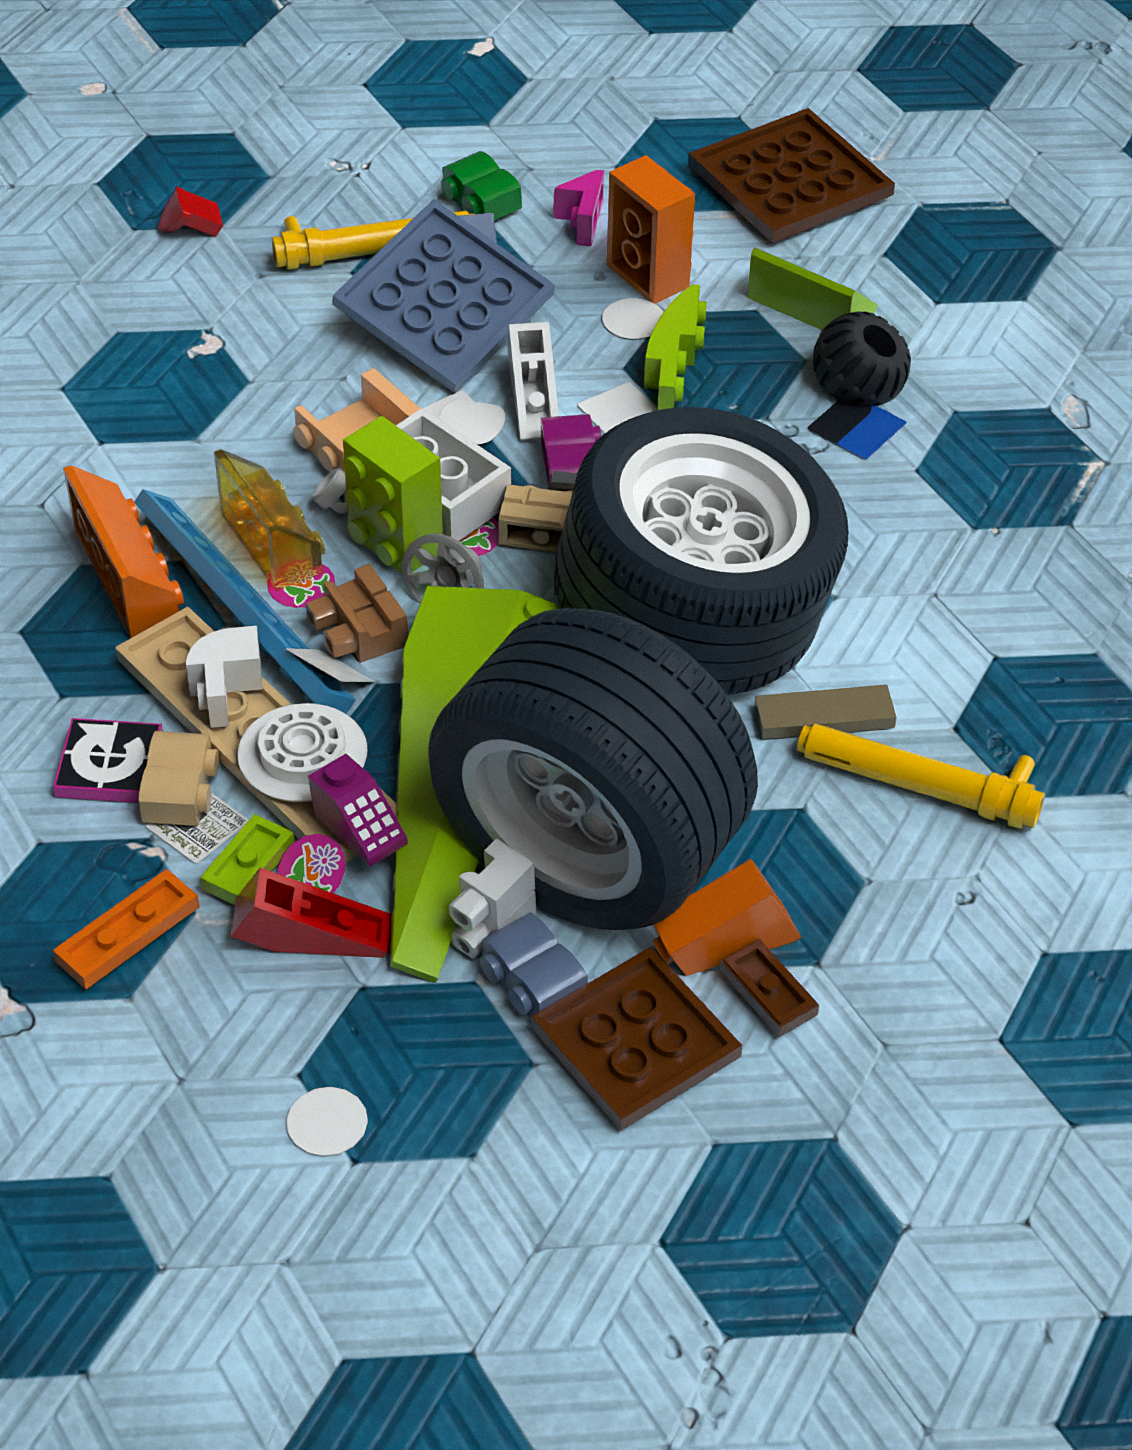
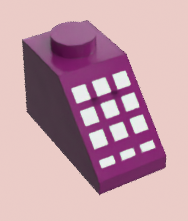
[308,753,408,867]

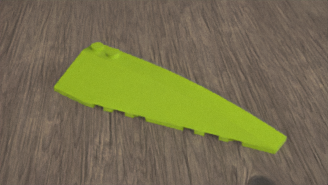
[390,586,561,983]

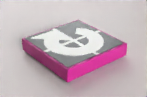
[53,718,163,803]

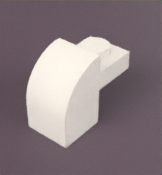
[186,626,263,728]

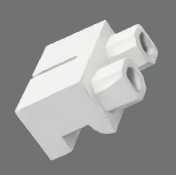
[449,838,536,959]

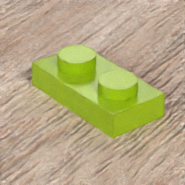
[200,814,294,905]

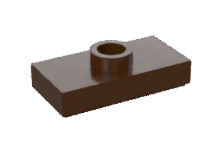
[719,939,819,1038]

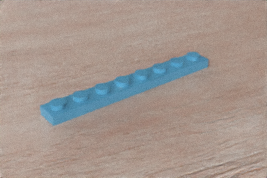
[134,489,356,714]

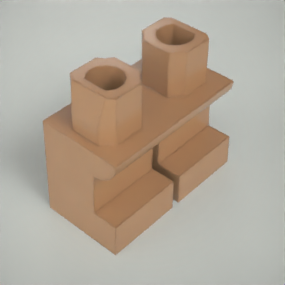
[306,563,408,663]

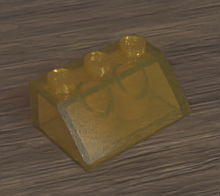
[214,449,325,591]

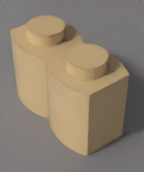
[138,731,219,826]

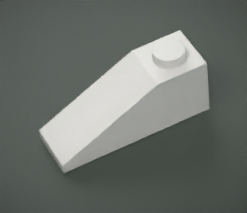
[507,322,559,442]

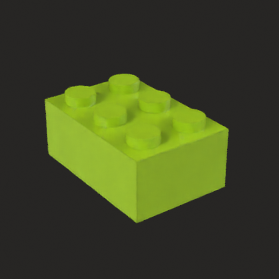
[343,416,443,574]

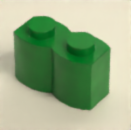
[441,151,522,221]

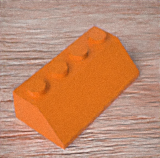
[63,465,184,639]

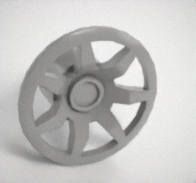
[402,533,484,603]

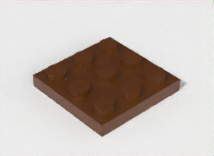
[531,947,742,1131]

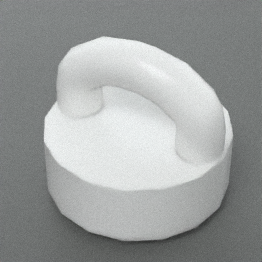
[312,468,348,514]

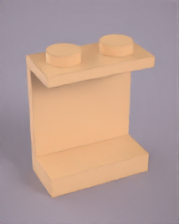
[293,368,421,472]

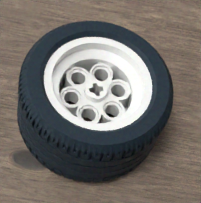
[554,407,849,695]
[428,608,758,930]

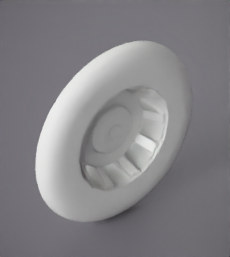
[238,703,367,802]

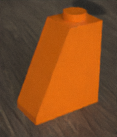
[653,859,802,976]

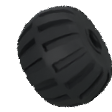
[813,311,911,406]

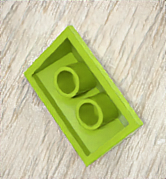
[747,247,878,330]

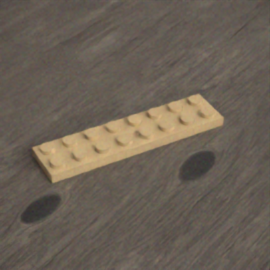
[115,606,398,863]

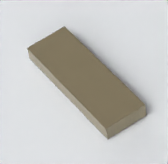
[754,684,897,740]

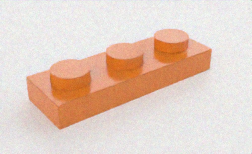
[53,869,200,989]

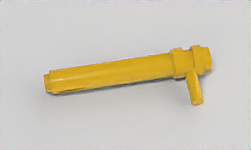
[272,210,475,270]
[797,723,1045,829]

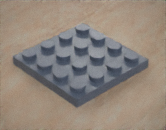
[332,199,555,394]

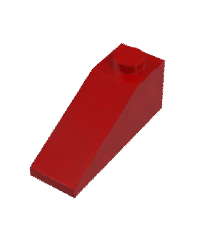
[230,868,391,958]

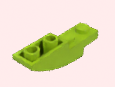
[644,284,707,410]

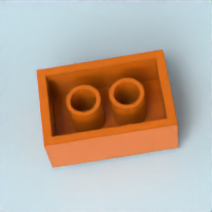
[607,155,695,304]

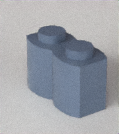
[480,912,588,1018]

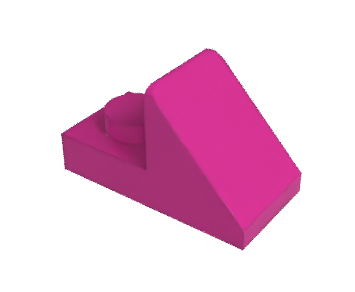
[553,170,604,246]

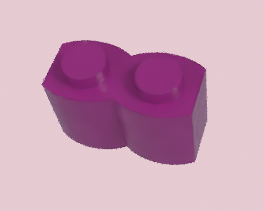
[540,414,601,490]

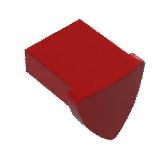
[158,186,223,237]

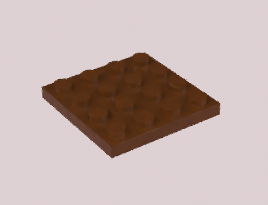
[688,108,895,243]

